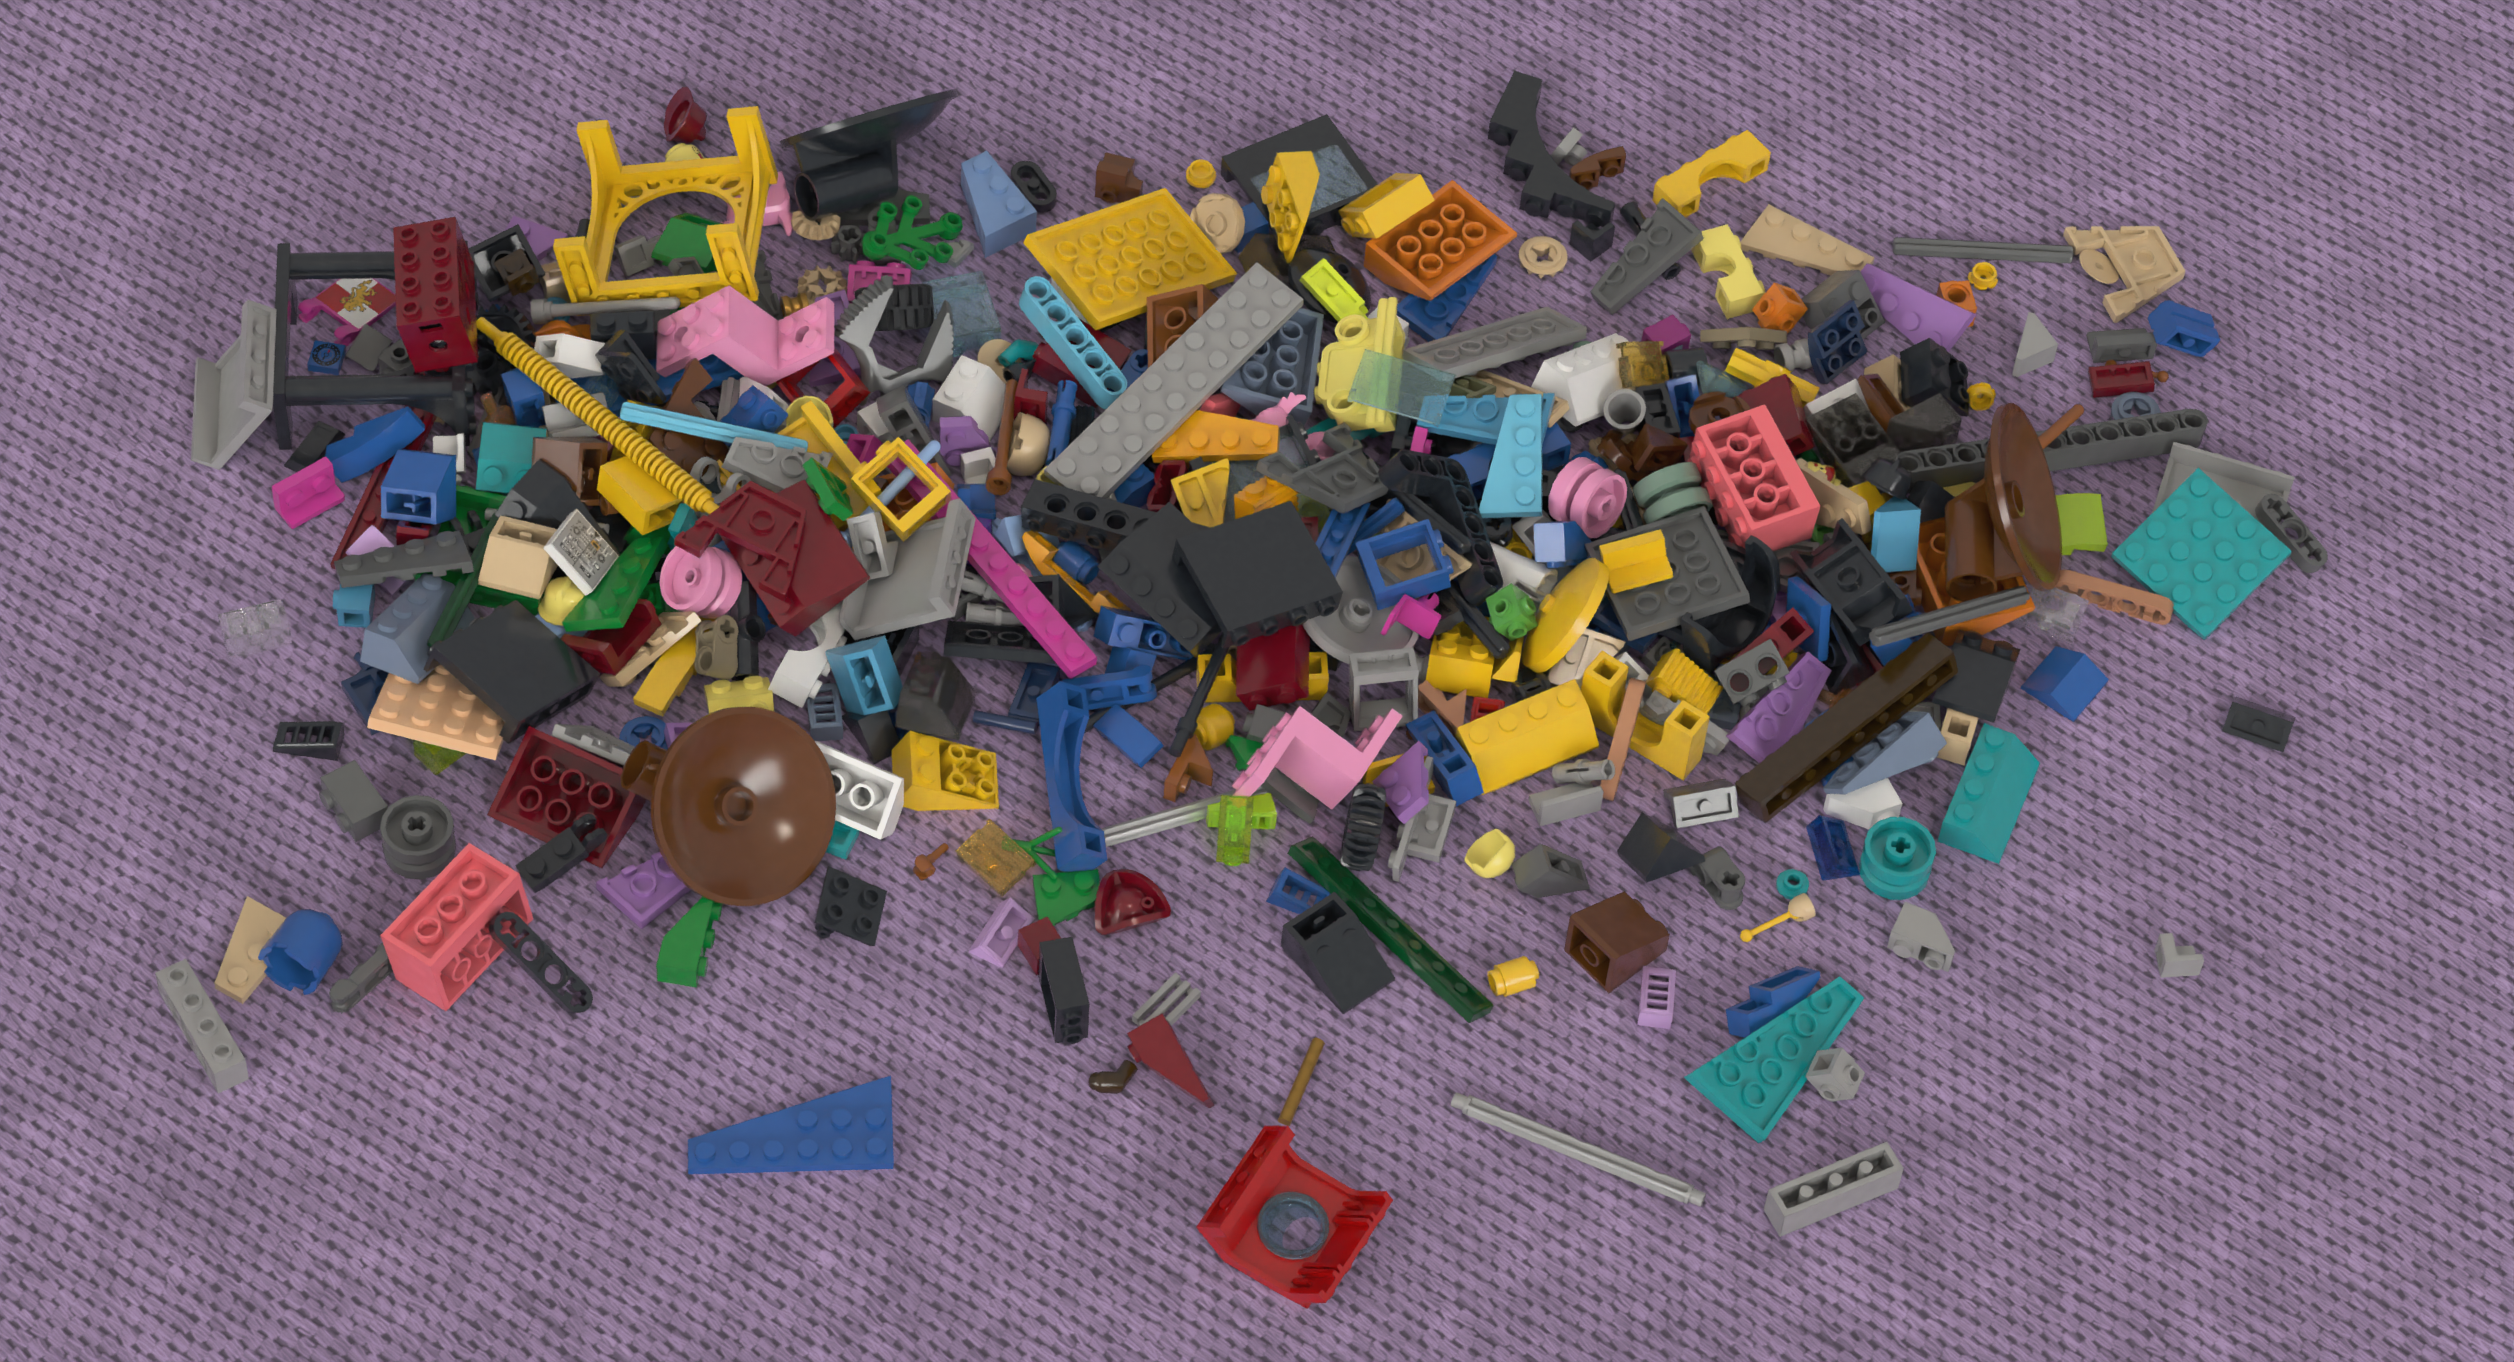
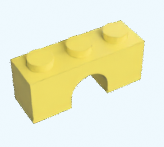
[1691,224,1765,319]

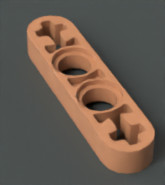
[2051,569,2174,625]
[1600,677,1646,801]

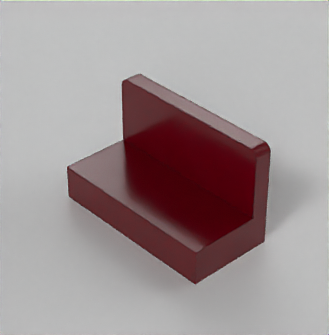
[1014,368,1048,425]

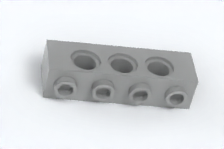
[155,959,249,1093]

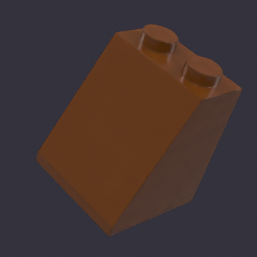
[1564,891,1670,993]

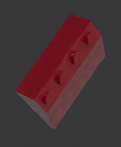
[719,479,870,637]
[487,726,647,868]

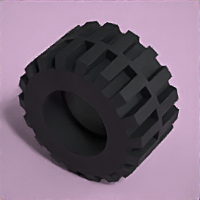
[854,284,934,331]

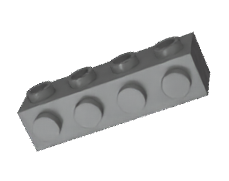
[1764,1142,1904,1237]

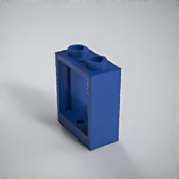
[1355,519,1454,610]

